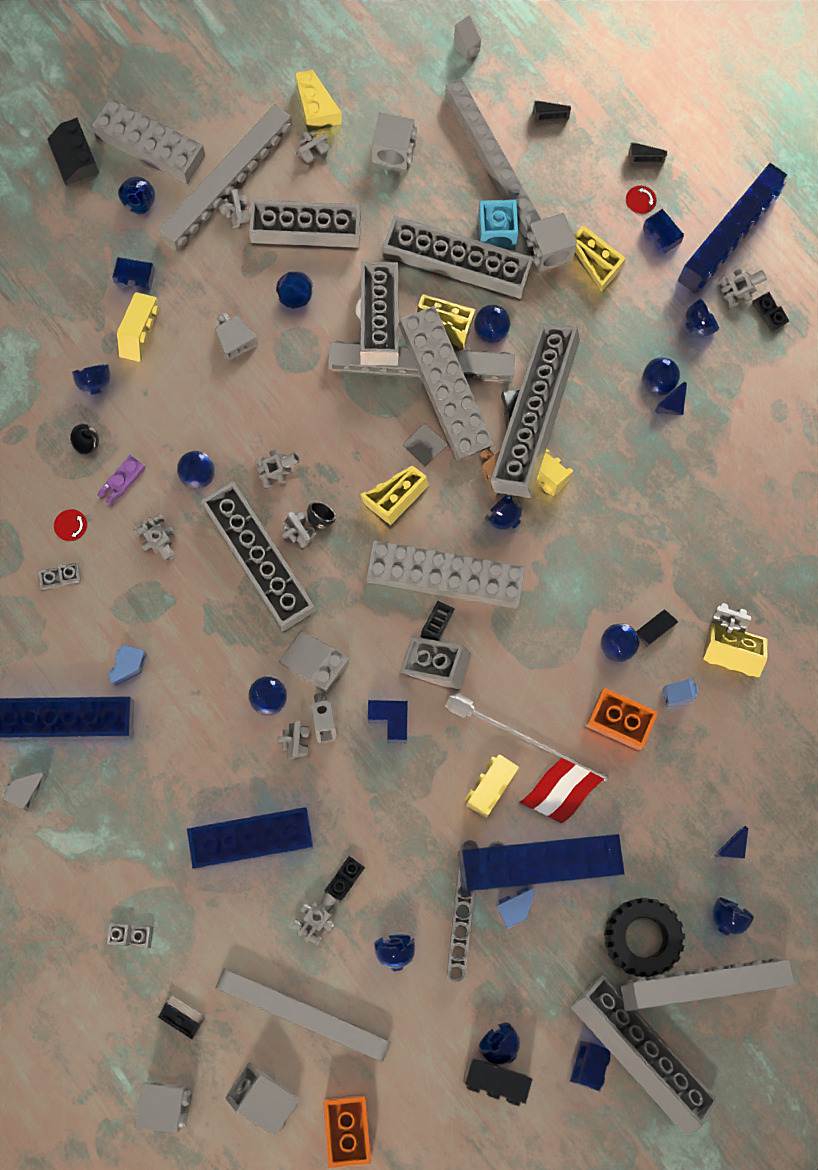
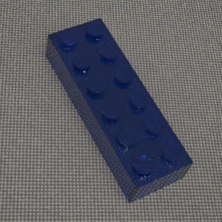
[187,807,314,870]

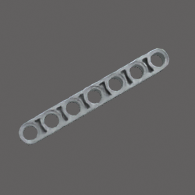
[447,840,479,982]

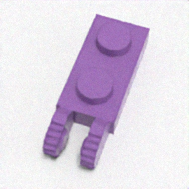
[97,455,145,505]

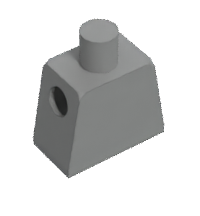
[215,313,258,361]
[311,693,337,743]

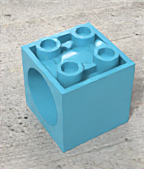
[477,200,518,250]

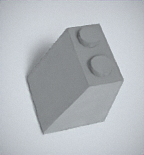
[225,1062,299,1136]

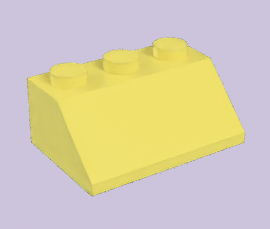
[703,623,767,677]

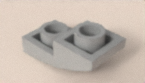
[38,563,80,590]
[107,923,153,948]

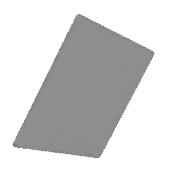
[402,423,448,466]

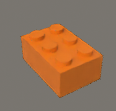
[586,688,658,751]
[323,1095,371,1168]

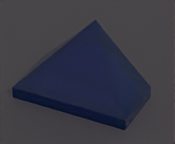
[655,381,687,415]
[714,826,748,859]

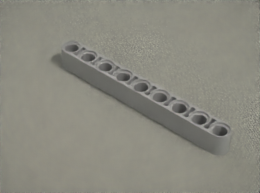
[215,968,391,1062]

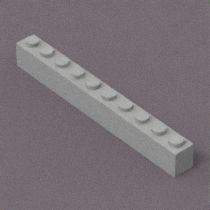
[445,78,541,240]
[158,104,292,250]
[328,341,515,382]

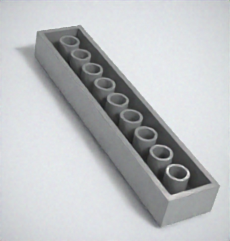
[491,323,580,498]

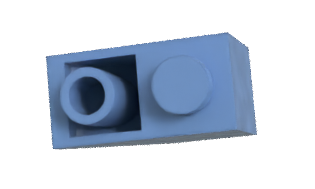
[109,644,147,686]
[662,678,698,708]
[496,887,535,929]

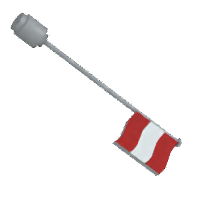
[445,693,609,823]

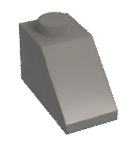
[453,16,481,60]
[2,772,48,812]

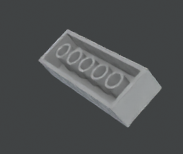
[92,98,205,184]
[249,200,361,248]
[360,262,398,366]

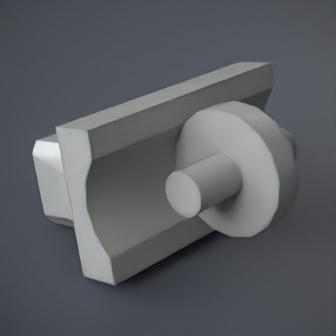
[296,130,330,163]
[219,190,250,228]
[282,511,316,549]
[711,603,751,634]
[277,721,309,759]

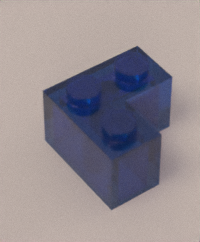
[368,700,408,743]

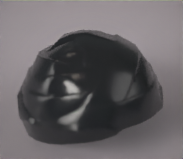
[70,424,99,455]
[307,502,336,529]

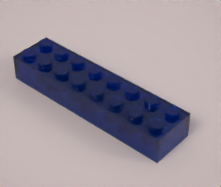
[678,162,788,293]
[0,697,134,741]
[458,834,625,893]

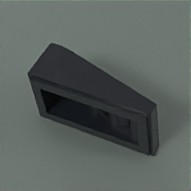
[533,101,571,122]
[629,143,667,163]
[420,601,455,641]

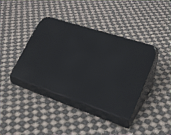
[635,609,678,647]
[158,996,205,1039]

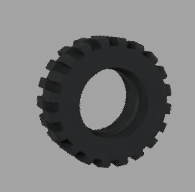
[604,898,685,977]

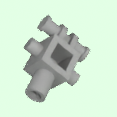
[719,269,767,308]
[255,449,300,489]
[133,513,175,562]
[290,893,337,947]

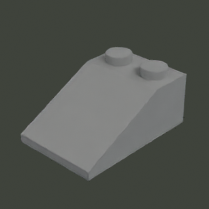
[279,631,349,695]
[400,637,471,690]

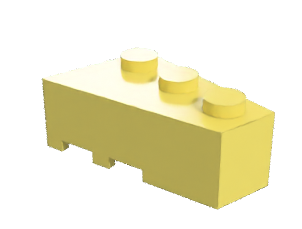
[295,69,342,131]
[574,225,626,292]
[117,292,159,362]
[417,294,475,350]
[537,448,573,496]
[360,465,429,526]
[465,754,519,819]

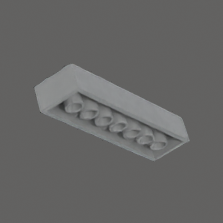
[383,215,533,299]
[398,305,494,461]
[201,481,315,631]
[367,540,525,609]
[621,957,795,1011]
[570,974,719,1136]

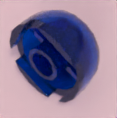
[118,176,156,214]
[276,271,314,309]
[685,299,719,336]
[474,304,511,343]
[642,357,680,395]
[72,364,111,395]
[177,451,215,489]
[485,495,523,530]
[600,623,639,662]
[248,676,287,716]
[712,897,754,936]
[374,934,415,971]
[479,1022,520,1065]

